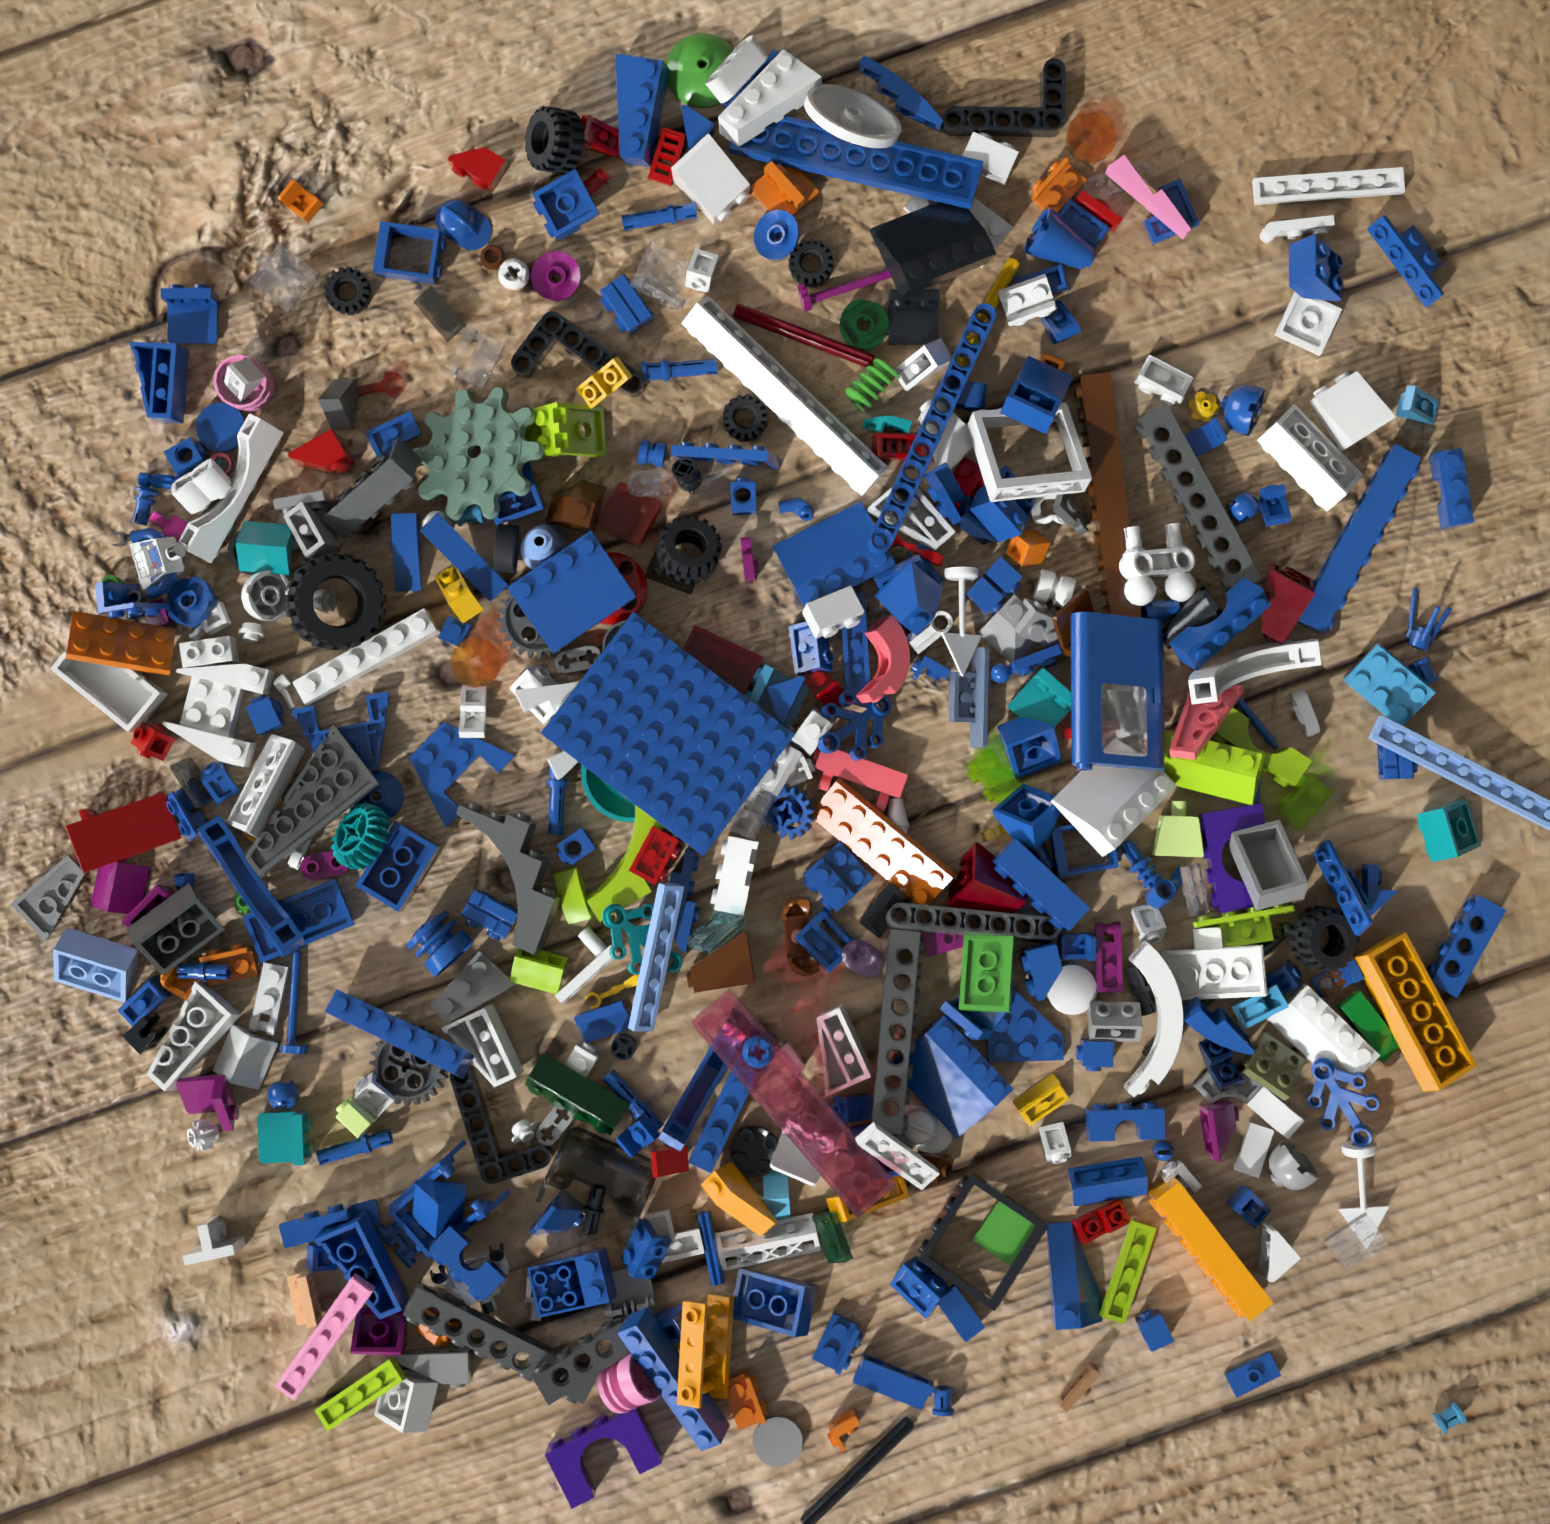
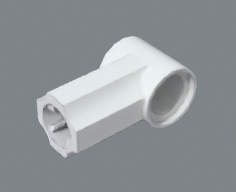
[906,611,953,654]

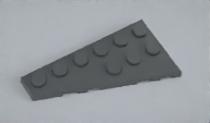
[245,724,380,877]

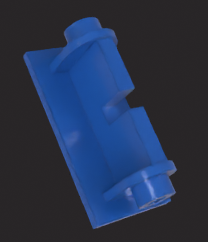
[166,788,207,842]

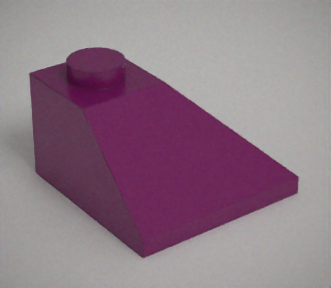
[1198,1100,1239,1161]

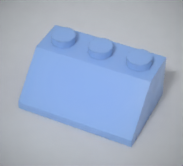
[53,928,138,1002]

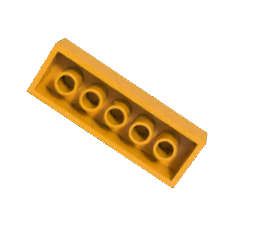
[1354,932,1477,1091]
[1148,1177,1273,1322]

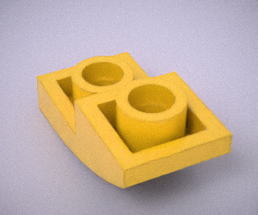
[576,356,633,409]

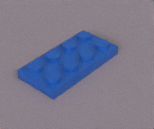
[242,878,356,963]

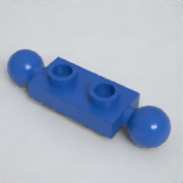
[991,644,1068,683]

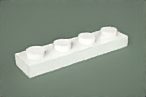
[855,1122,940,1190]

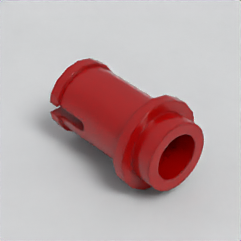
[584,167,610,196]

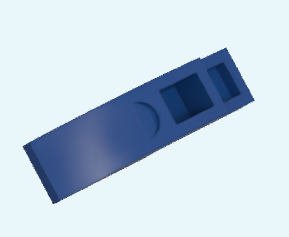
[669,849,700,952]

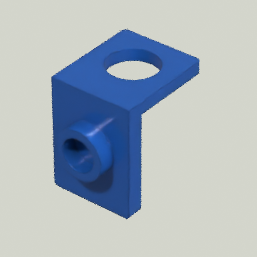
[1185,417,1228,458]

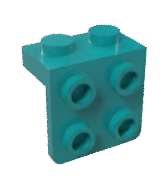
[257,1110,313,1166]

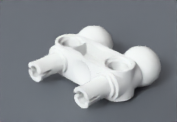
[1119,523,1197,606]

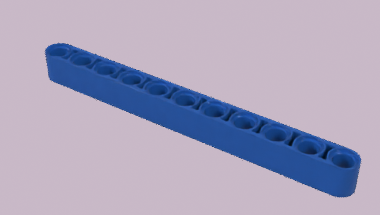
[867,303,996,555]

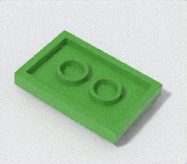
[959,935,1015,1013]

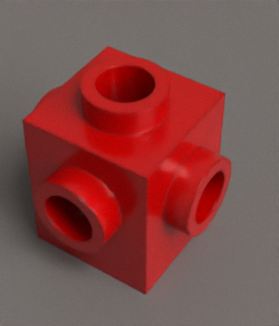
[130,721,175,761]

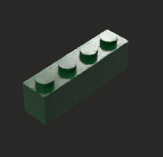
[525,1053,630,1136]

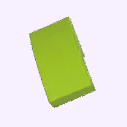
[554,867,593,925]

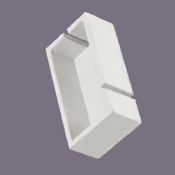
[50,651,168,733]

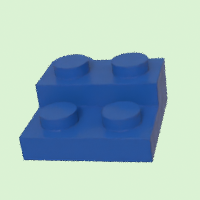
[532,169,600,241]
[803,841,873,912]

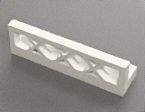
[715,1213,821,1271]

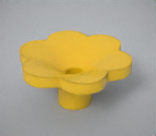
[1188,391,1219,423]

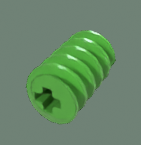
[845,358,900,413]

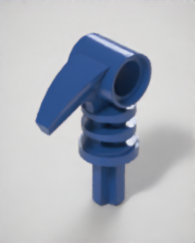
[1121,840,1184,909]

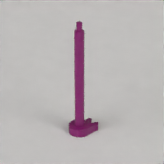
[797,270,891,312]

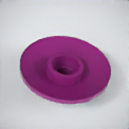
[531,251,581,301]

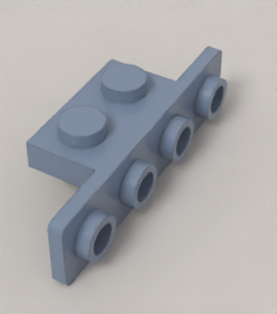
[949,647,991,748]

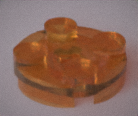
[1065,112,1116,165]
[450,637,501,687]

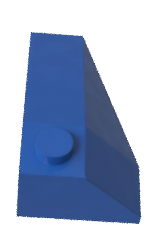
[1046,1222,1103,1330]

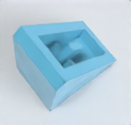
[763,1169,791,1220]

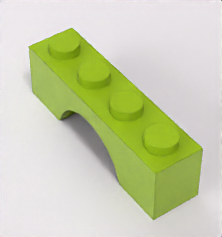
[1211,708,1312,787]

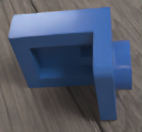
[1258,484,1292,527]
[1058,932,1099,961]
[832,1093,873,1123]

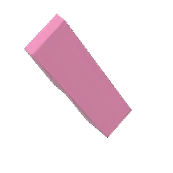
[1105,155,1191,239]

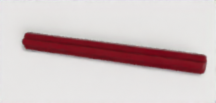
[734,304,875,367]

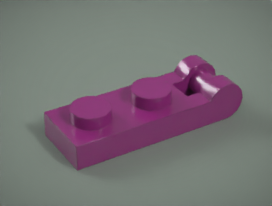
[1094,921,1123,993]

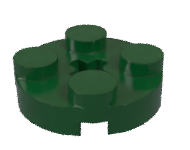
[839,299,889,351]

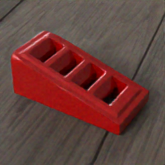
[648,127,687,187]
[872,433,925,461]

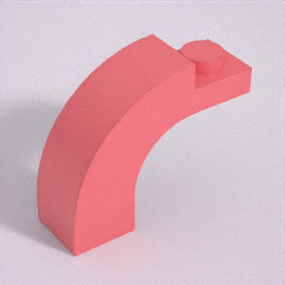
[856,615,910,703]

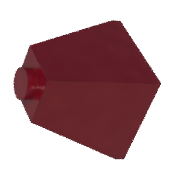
[1261,563,1315,644]
[948,842,1028,914]

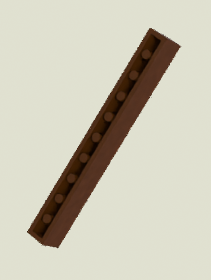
[1074,372,1142,618]

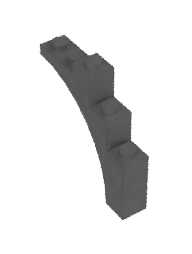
[456,801,562,955]

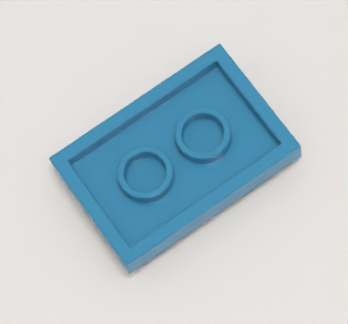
[1343,642,1436,726]

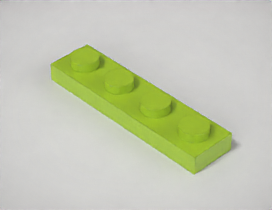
[1099,1219,1157,1324]
[315,1357,407,1432]

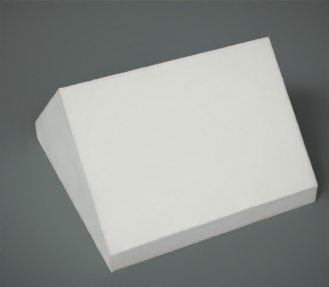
[213,1024,279,1090]
[1258,1222,1301,1282]

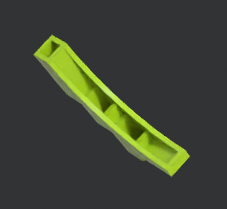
[586,805,664,922]

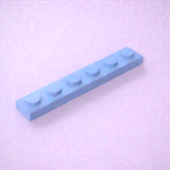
[628,883,684,1031]

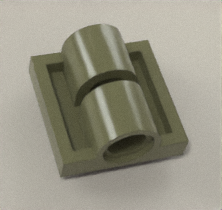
[1243,1032,1306,1101]

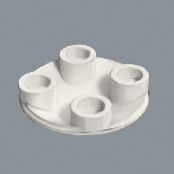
[1047,965,1097,1015]

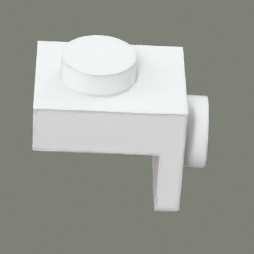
[784,755,815,787]

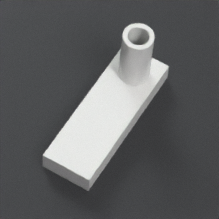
[555,926,621,1003]

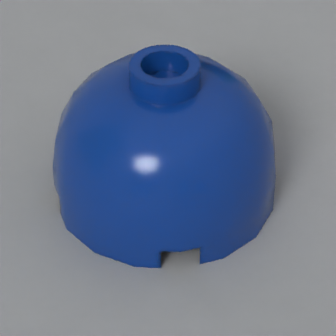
[1220,385,1265,436]

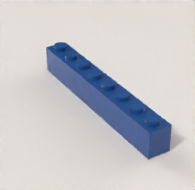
[1297,443,1421,635]

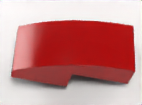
[1072,1199,1130,1244]

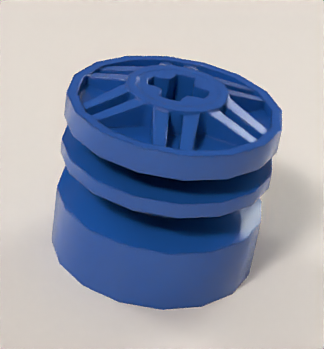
[406,910,474,977]

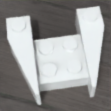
[163,664,275,768]

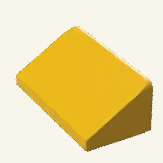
[1013,1074,1071,1127]

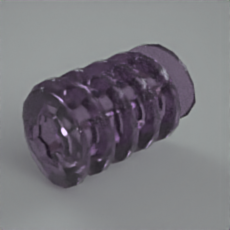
[842,939,885,979]

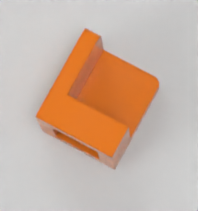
[1006,530,1051,567]

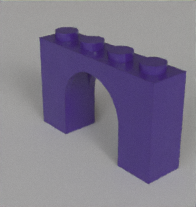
[1198,803,1266,913]
[544,1407,663,1509]

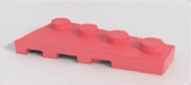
[1169,685,1243,760]

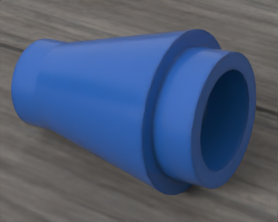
[1141,600,1180,621]

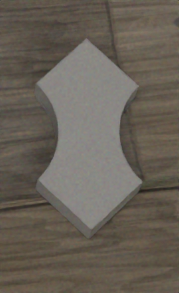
[1192,1068,1263,1104]

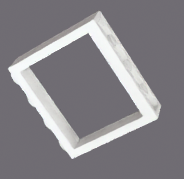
[967,403,1092,502]

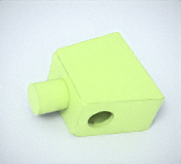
[1152,801,1204,857]

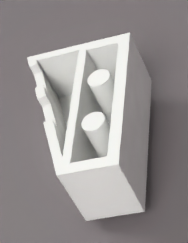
[867,475,955,552]
[710,836,759,916]
[441,1004,524,1087]

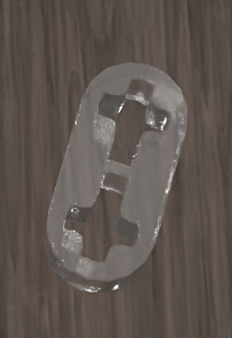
[627,470,675,497]

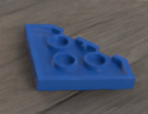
[987,988,1064,1062]

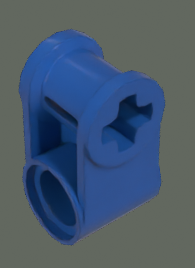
[946,380,987,411]

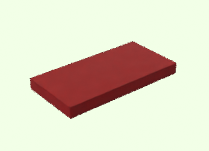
[65,792,181,874]

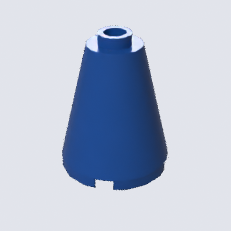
[1024,207,1096,270]

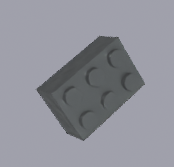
[126,883,225,975]

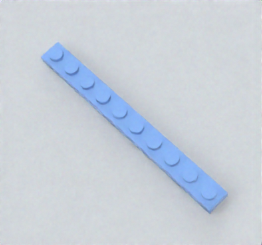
[1368,716,1550,831]

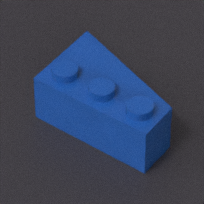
[129,342,189,424]

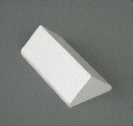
[226,734,306,838]

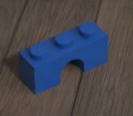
[1429,448,1474,530]
[1085,1102,1165,1142]
[429,1224,508,1301]

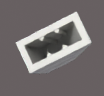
[918,399,973,470]

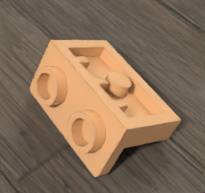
[287,1271,323,1328]

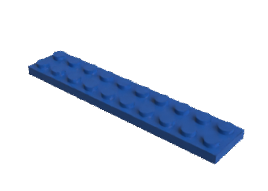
[729,116,984,209]

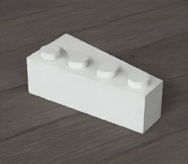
[718,49,822,147]
[146,981,241,1091]

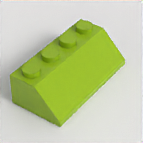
[1164,729,1266,806]

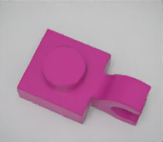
[149,511,188,542]

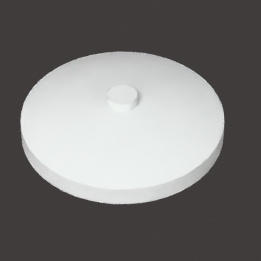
[804,84,901,148]

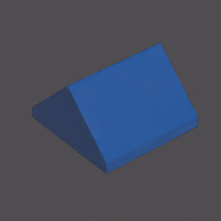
[412,1180,466,1239]

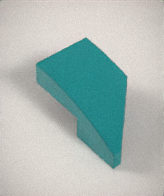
[862,416,912,434]

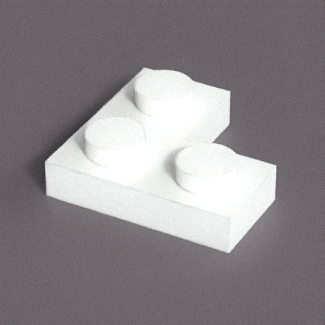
[645,1208,705,1263]

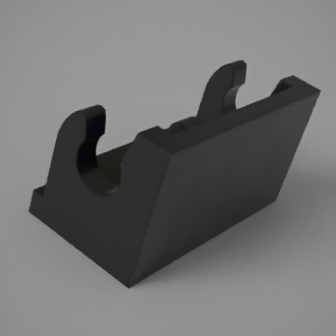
[858,883,911,938]
[122,1012,168,1055]

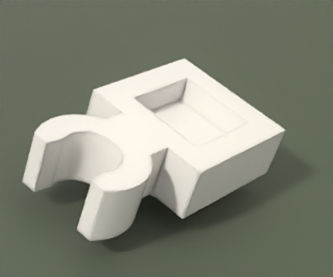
[185,600,231,641]

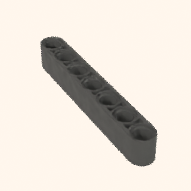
[885,903,1060,943]

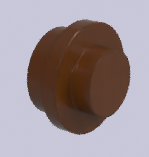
[480,245,505,270]

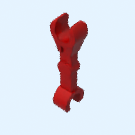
[883,533,943,566]

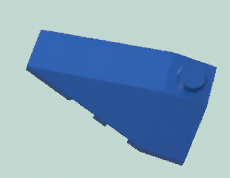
[529,1188,585,1235]

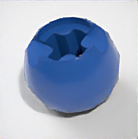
[1227,492,1259,524]
[742,1036,775,1068]
[267,1080,300,1109]

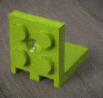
[525,402,607,462]

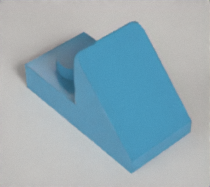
[1396,385,1440,425]
[1232,984,1289,1030]

